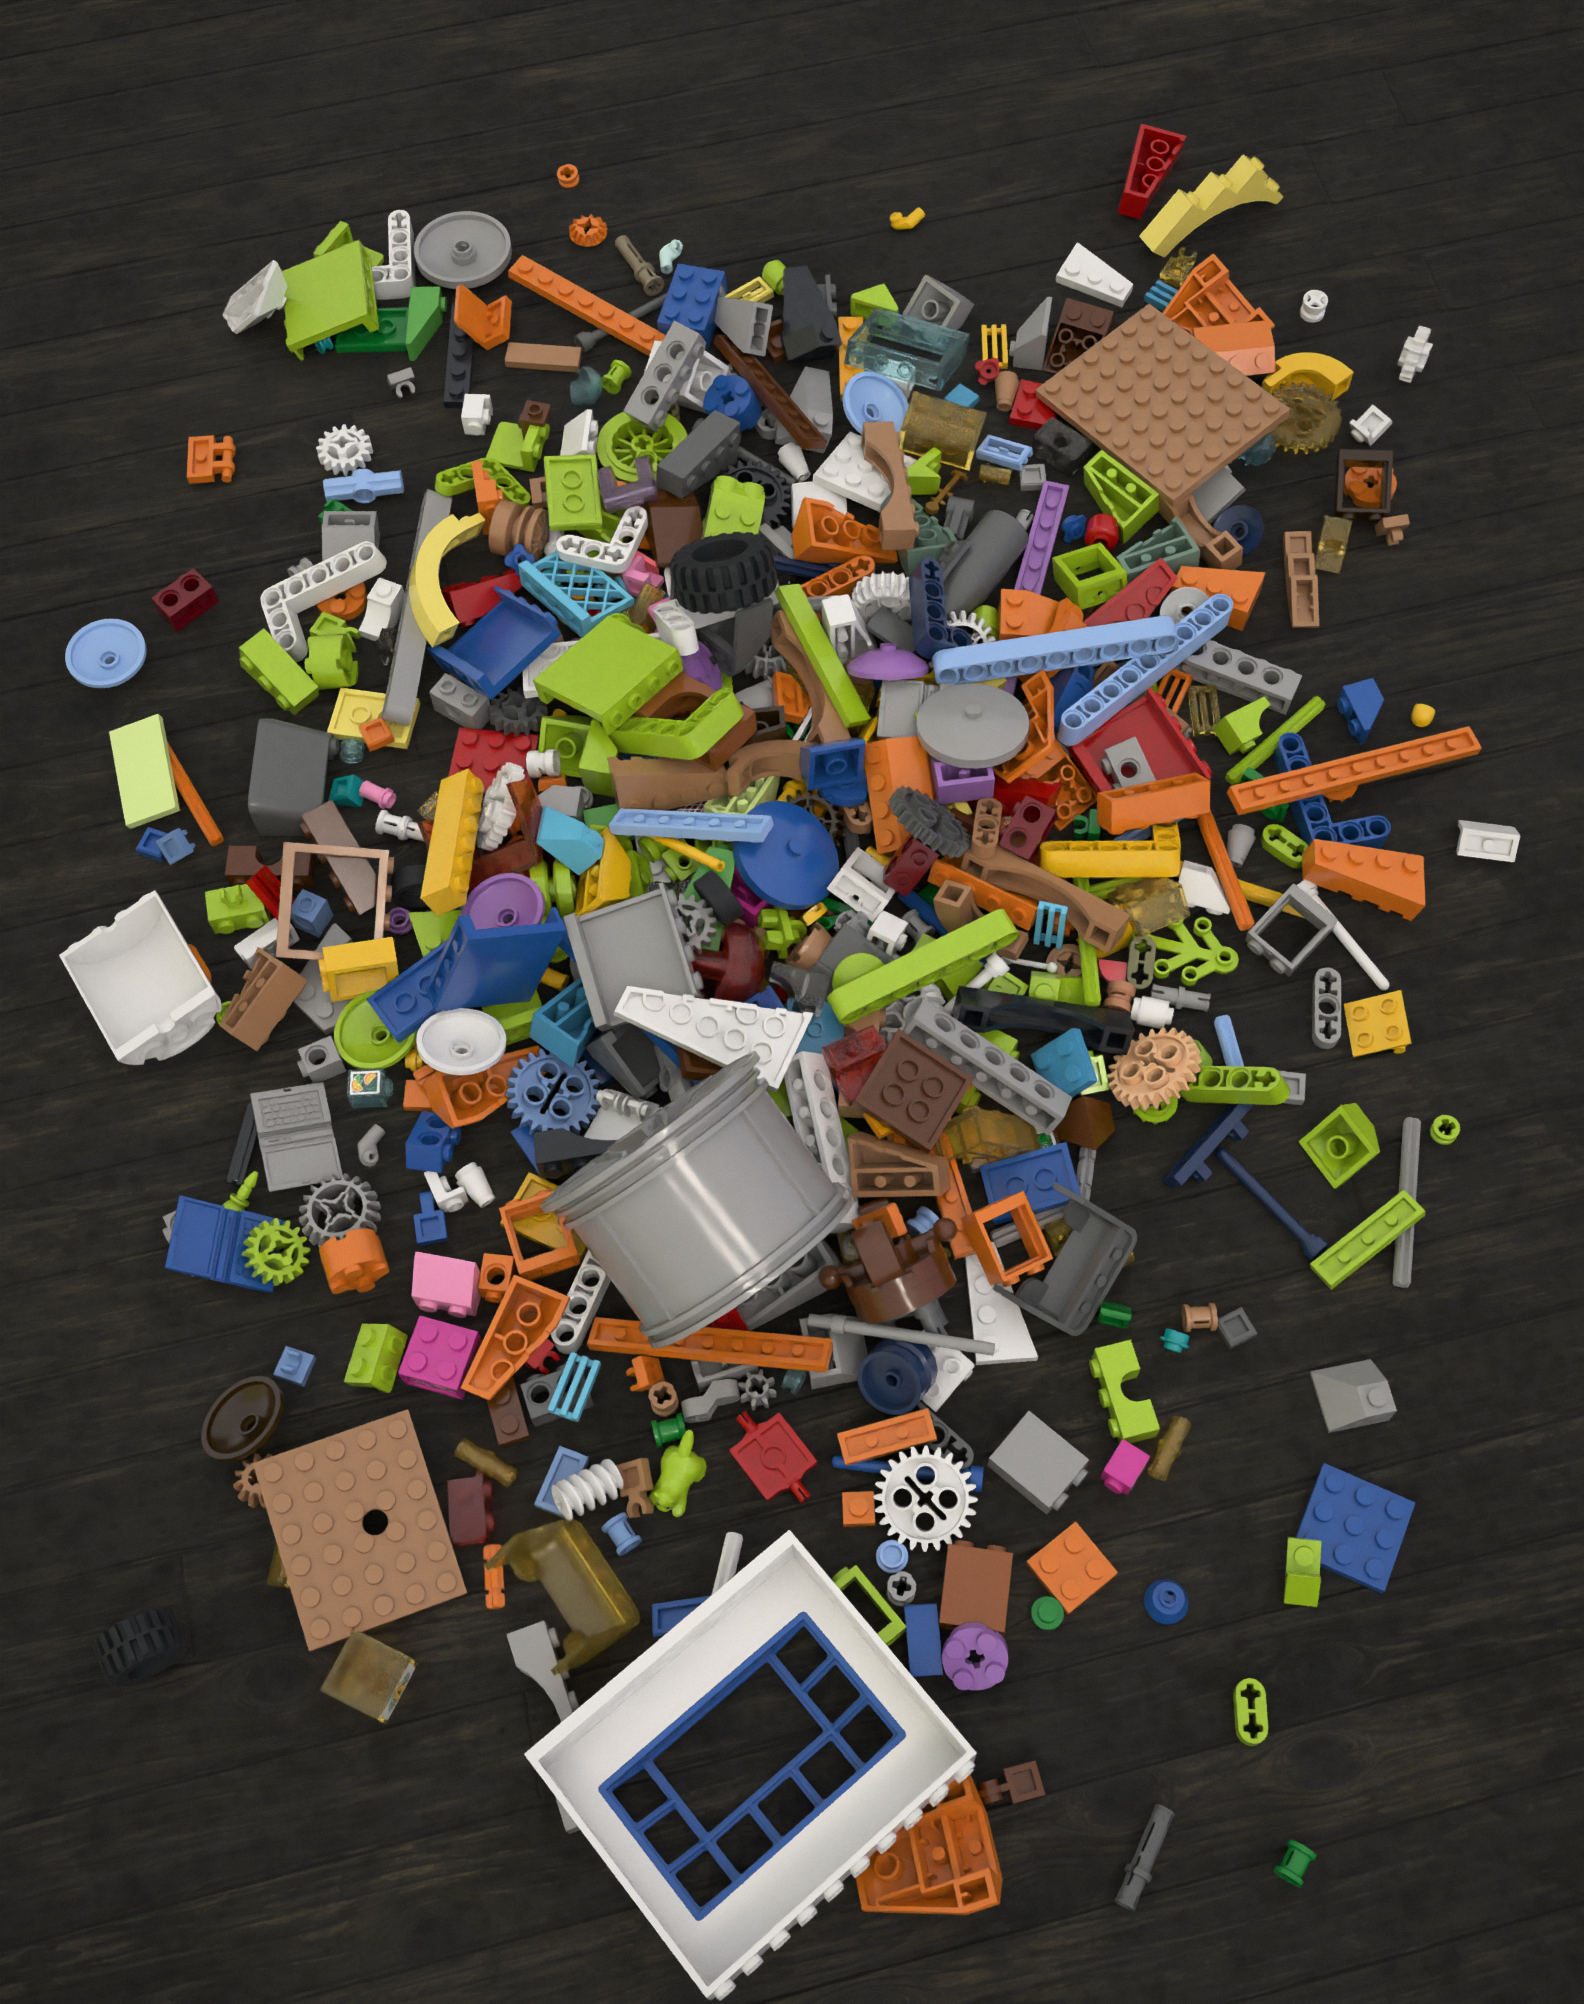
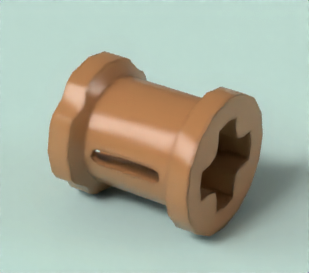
[1181,1303,1218,1332]
[648,1381,679,1417]

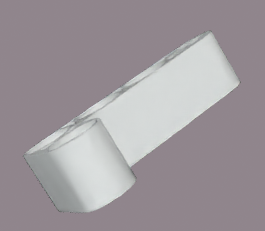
[372,210,416,300]

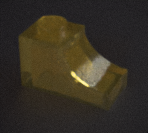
[1315,515,1352,573]

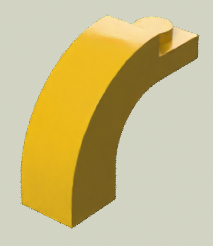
[1262,353,1354,402]

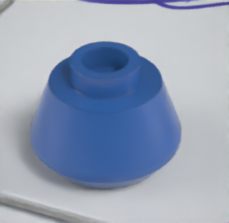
[1144,1579,1189,1624]

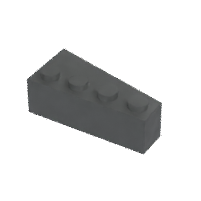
[656,410,741,498]

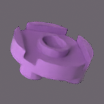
[681,641,723,691]
[942,1622,1008,1690]

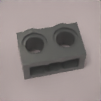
[520,1364,594,1427]

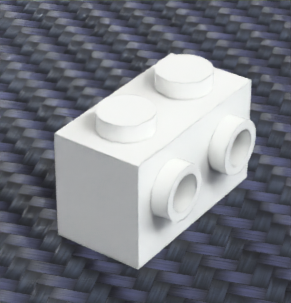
[866,910,908,960]

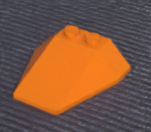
[1163,253,1275,336]
[992,669,1054,783]
[856,1774,1003,1915]

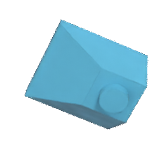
[536,806,604,875]

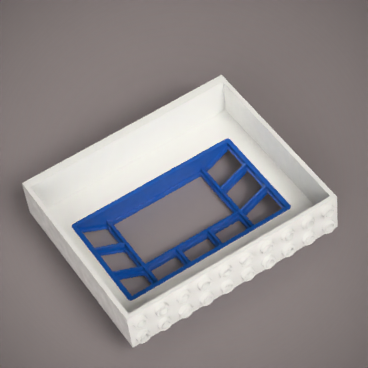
[524,1530,977,2001]

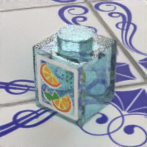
[347,1068,393,1108]

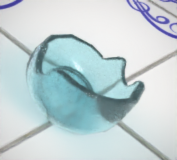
[570,366,603,406]

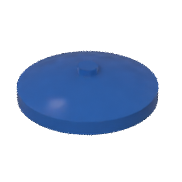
[733,801,839,910]

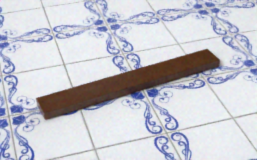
[714,335,827,449]

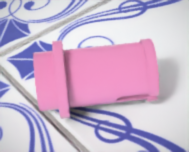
[359,780,396,809]

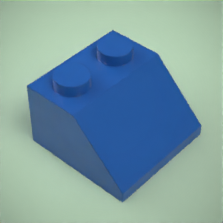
[799,738,865,790]

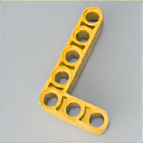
[1039,820,1181,877]

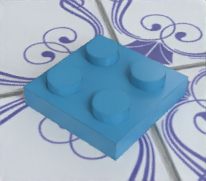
[1031,1028,1098,1097]

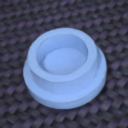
[876,1540,908,1573]

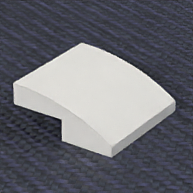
[791,482,847,528]

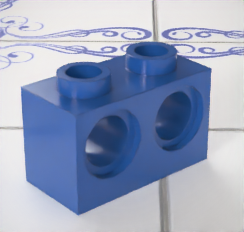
[405,1111,461,1173]

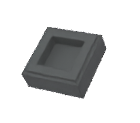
[1217,1307,1258,1350]

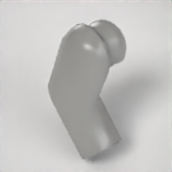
[357,1124,386,1167]

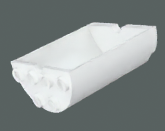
[59,890,221,1065]

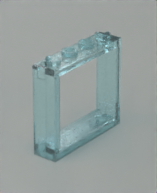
[844,308,970,391]

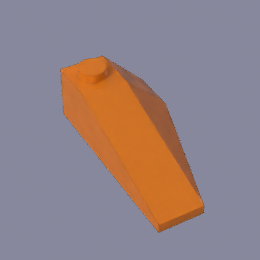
[423,1045,548,1129]

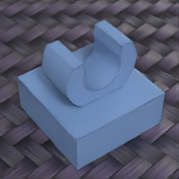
[155,828,195,865]
[273,1346,316,1387]

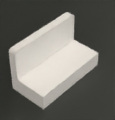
[1456,820,1520,862]
[234,918,300,970]

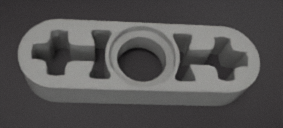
[1312,967,1341,1049]

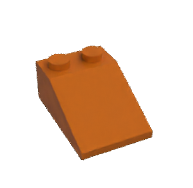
[997,589,1059,641]

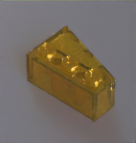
[934,1106,1041,1164]

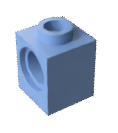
[291,889,334,938]

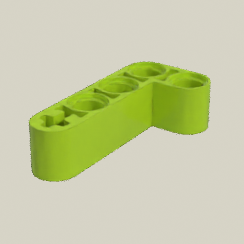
[1179,1039,1290,1105]

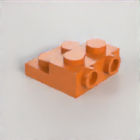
[471,460,503,535]

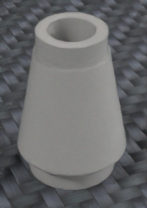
[1227,824,1256,868]

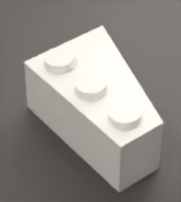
[822,594,877,665]

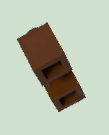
[225,846,318,891]

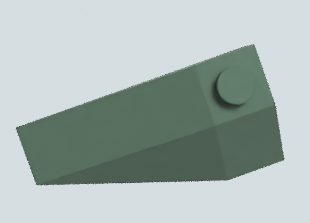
[884,498,956,577]

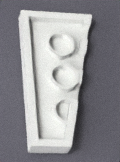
[964,1242,1038,1365]

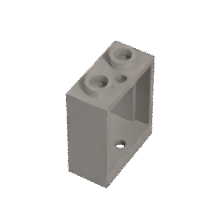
[1245,883,1338,977]

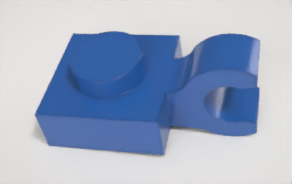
[413,1191,449,1247]

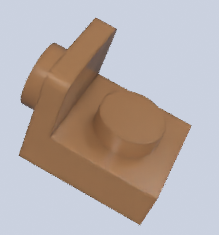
[529,477,548,509]

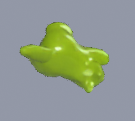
[648,1430,707,1517]

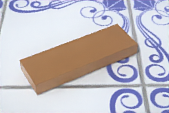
[505,342,582,372]

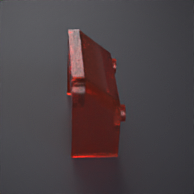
[417,779,544,896]

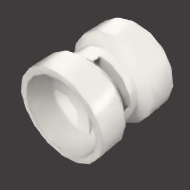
[526,749,561,778]

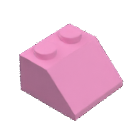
[412,1252,481,1318]

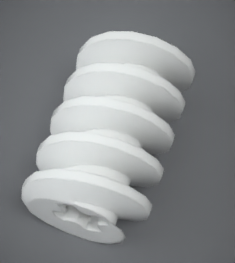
[551,1459,623,1521]

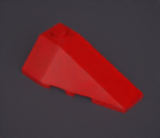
[441,568,547,627]

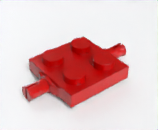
[729,1411,818,1504]

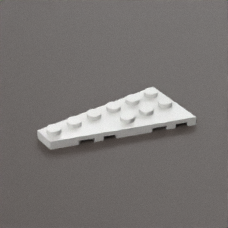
[613,986,814,1093]

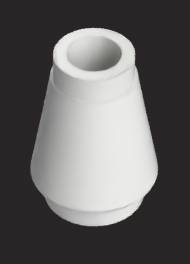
[778,442,811,482]
[455,1162,496,1208]

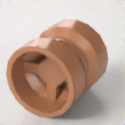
[1102,980,1136,1014]

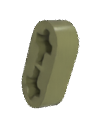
[1126,935,1156,990]

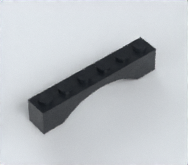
[952,986,1134,1055]
[534,1128,618,1179]

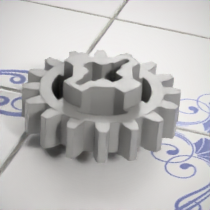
[675,894,717,954]

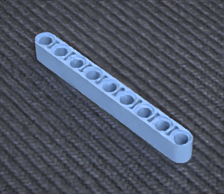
[1057,594,1233,746]
[932,616,1179,685]

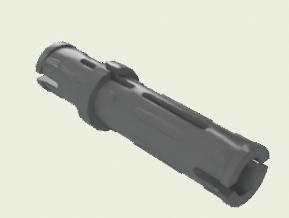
[1114,1804,1175,1912]

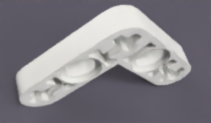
[556,506,649,573]

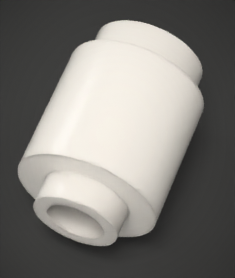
[1130,996,1174,1029]

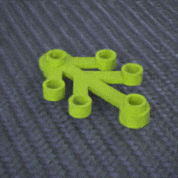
[1128,910,1239,986]

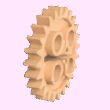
[1107,1027,1202,1111]

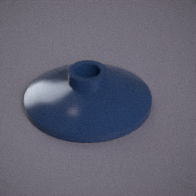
[1213,505,1264,556]

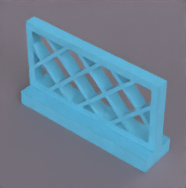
[518,546,634,638]

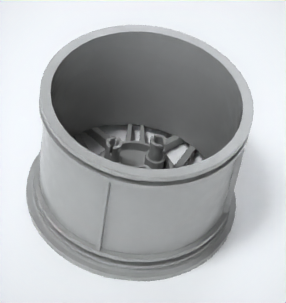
[540,1051,853,1348]

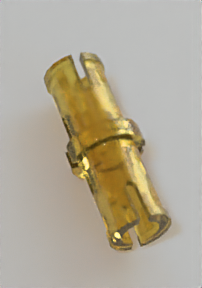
[1147,1416,1192,1481]
[454,1438,519,1488]

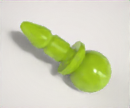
[222,1171,258,1212]

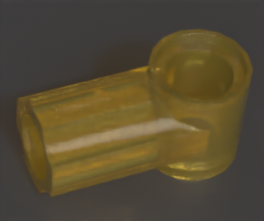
[623,582,665,634]

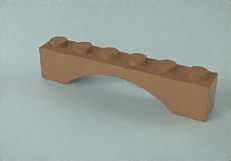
[861,421,919,550]
[770,610,851,745]
[960,841,1131,953]

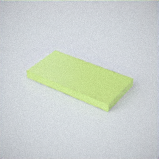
[109,714,180,829]

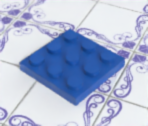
[1295,1463,1415,1594]

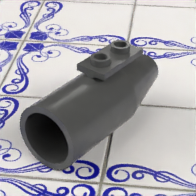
[936,510,1029,621]

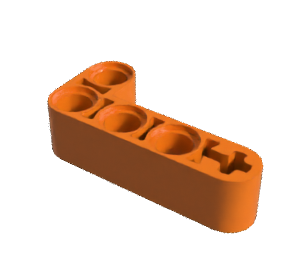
[800,555,875,624]

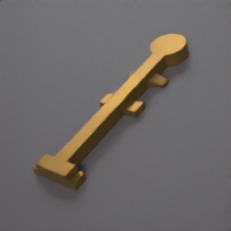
[925,469,968,514]

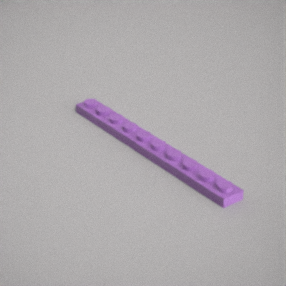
[1004,480,1069,696]

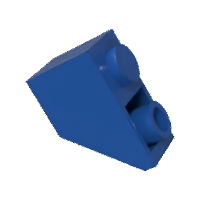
[1337,678,1384,745]

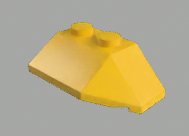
[575,827,632,917]

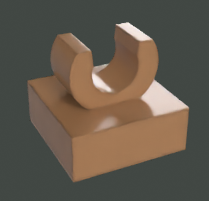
[1375,514,1410,546]

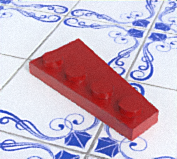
[1083,558,1178,663]

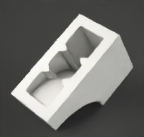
[359,578,405,644]

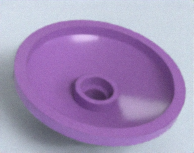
[847,643,929,680]
[461,873,545,930]

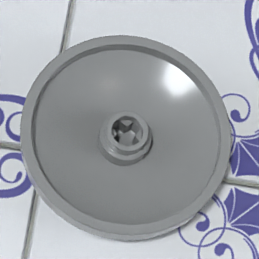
[414,211,512,289]
[916,684,1029,769]

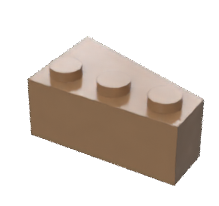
[219,947,308,1051]

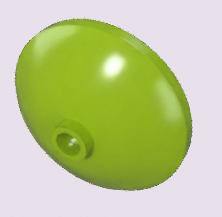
[334,989,419,1071]

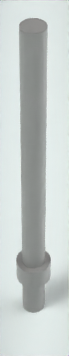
[808,1313,995,1356]

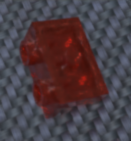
[447,1472,495,1546]

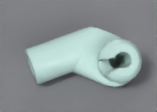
[659,239,683,274]

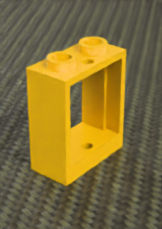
[318,937,399,1002]

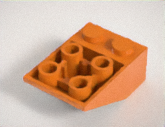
[1017,737,1097,831]

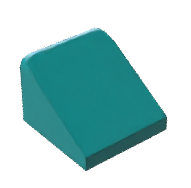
[328,774,364,807]

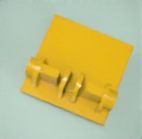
[1344,990,1412,1057]

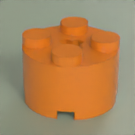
[319,1228,389,1294]

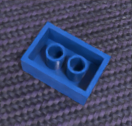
[657,264,728,350]

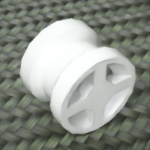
[1300,290,1328,323]

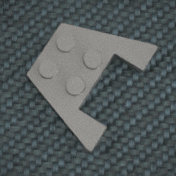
[293,923,353,1035]

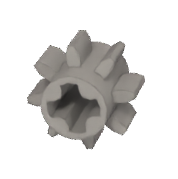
[834,910,871,938]
[738,1369,777,1411]

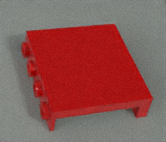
[1065,688,1212,834]

